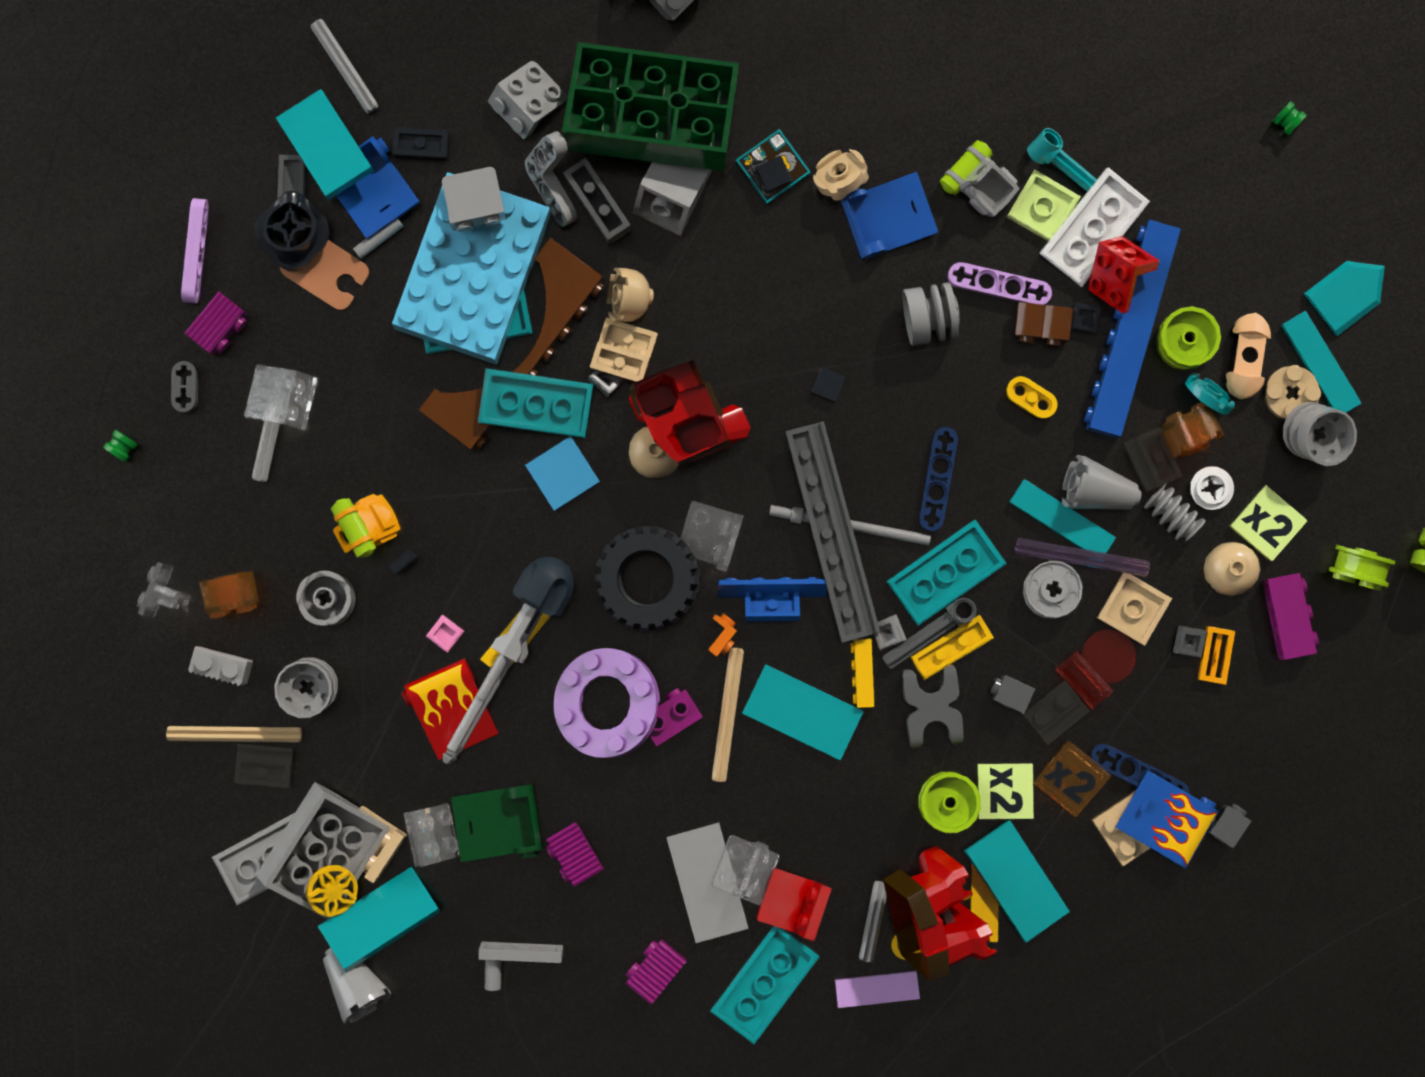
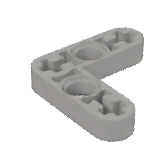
[525,131,577,227]

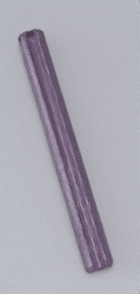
[1015,538,1150,577]

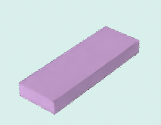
[835,971,920,1008]

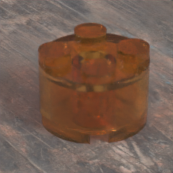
[1161,402,1225,459]
[199,570,260,619]

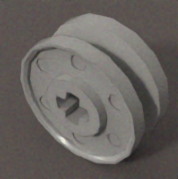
[1023,561,1083,619]

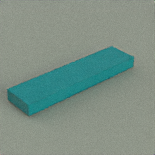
[1281,311,1362,413]
[1009,479,1116,561]

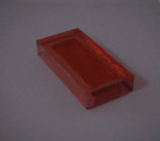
[1055,651,1113,709]

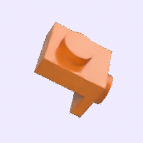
[708,613,737,657]

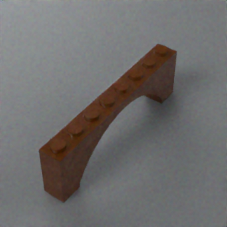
[419,237,604,451]

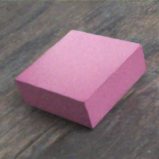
[426,615,465,653]

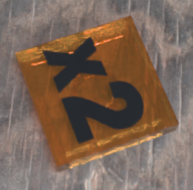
[1033,740,1111,817]

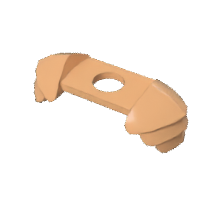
[1226,313,1271,399]

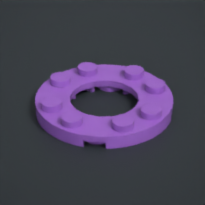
[554,648,660,758]

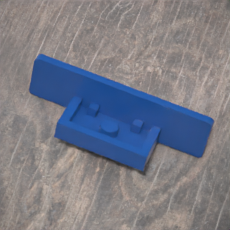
[718,577,827,622]

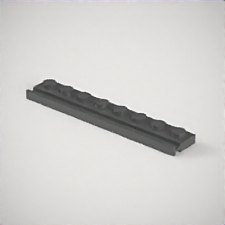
[785,421,880,642]

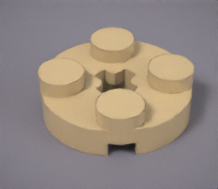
[813,149,869,201]
[1264,365,1321,419]

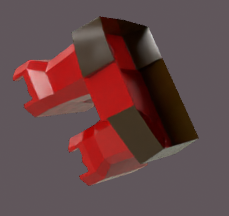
[629,360,750,465]
[883,846,997,981]

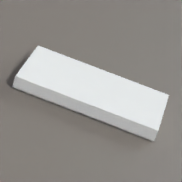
[1039,168,1150,287]

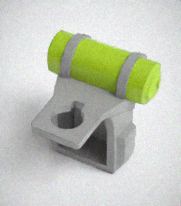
[939,140,1020,217]

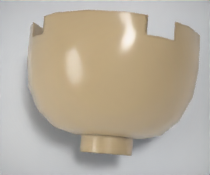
[607,268,654,322]
[628,426,682,479]
[1203,542,1260,596]

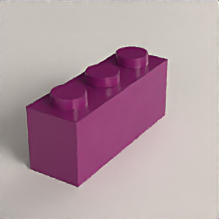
[1262,573,1319,660]

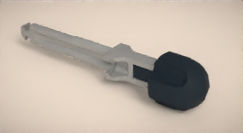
[443,557,574,764]

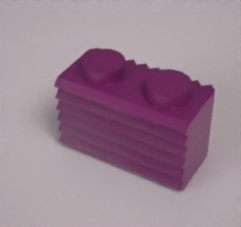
[185,291,248,356]
[545,822,604,887]
[625,939,686,1004]

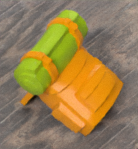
[331,494,401,558]

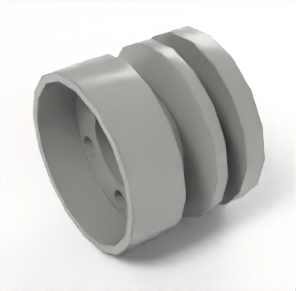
[902,282,960,346]
[1283,402,1357,466]
[274,657,338,718]

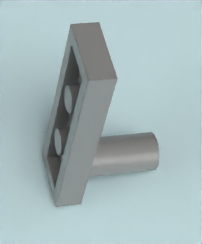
[479,942,563,991]

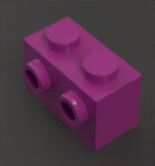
[650,688,703,747]

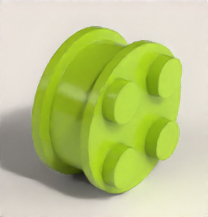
[1329,545,1396,591]

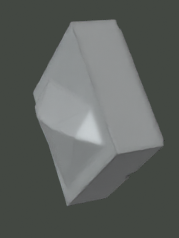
[873,615,907,650]

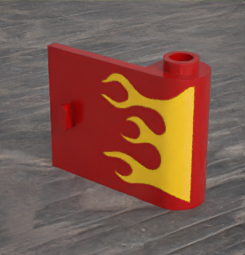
[402,658,498,760]

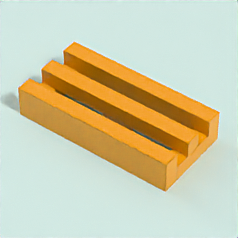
[1197,626,1235,685]

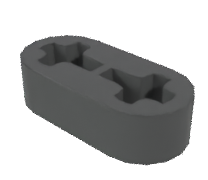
[171,361,198,413]

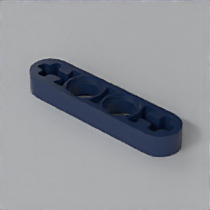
[919,427,958,532]
[1090,744,1190,794]

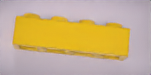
[851,639,874,708]

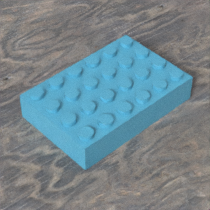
[392,172,551,365]

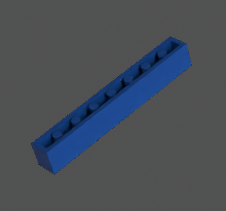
[1084,220,1181,439]

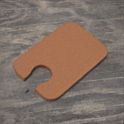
[280,240,369,310]

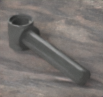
[882,598,976,669]

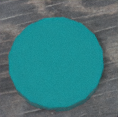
[1185,373,1235,415]

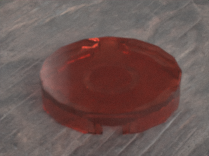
[1081,629,1136,683]

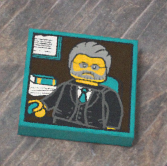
[736,129,811,205]

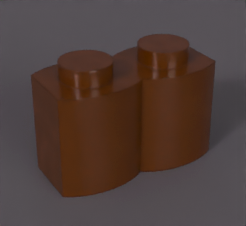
[1014,302,1073,347]

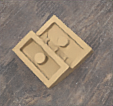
[590,317,658,382]

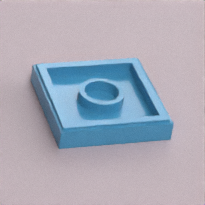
[525,436,600,511]

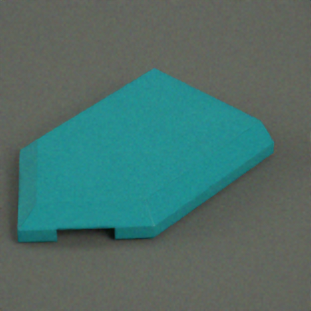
[1304,261,1385,336]

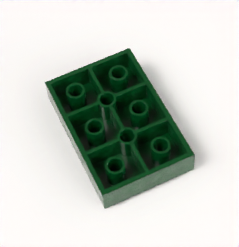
[562,42,739,171]

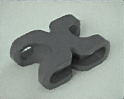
[902,665,964,749]

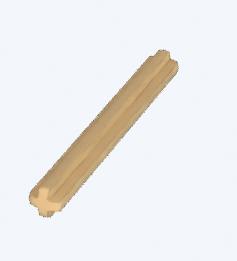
[712,647,744,782]
[166,726,302,742]

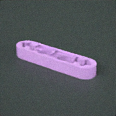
[181,198,209,303]
[948,262,1052,305]

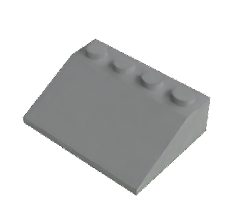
[256,782,390,920]

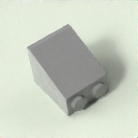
[632,162,712,236]

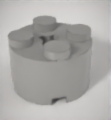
[296,571,356,626]

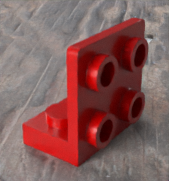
[1088,236,1159,314]
[756,868,832,941]

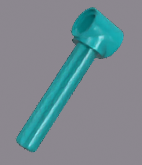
[1027,128,1097,192]

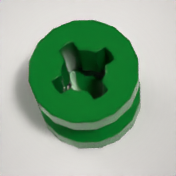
[1272,101,1307,135]
[103,429,138,462]

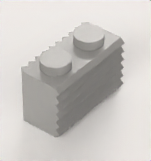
[188,646,253,686]

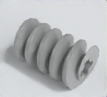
[1144,484,1205,541]

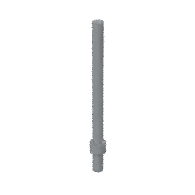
[769,505,931,546]

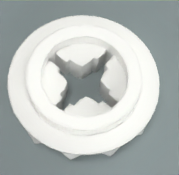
[1190,466,1234,510]

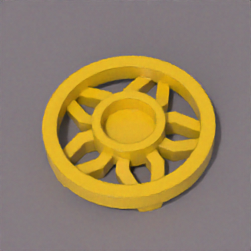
[306,865,358,917]

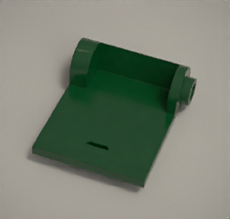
[451,784,542,862]

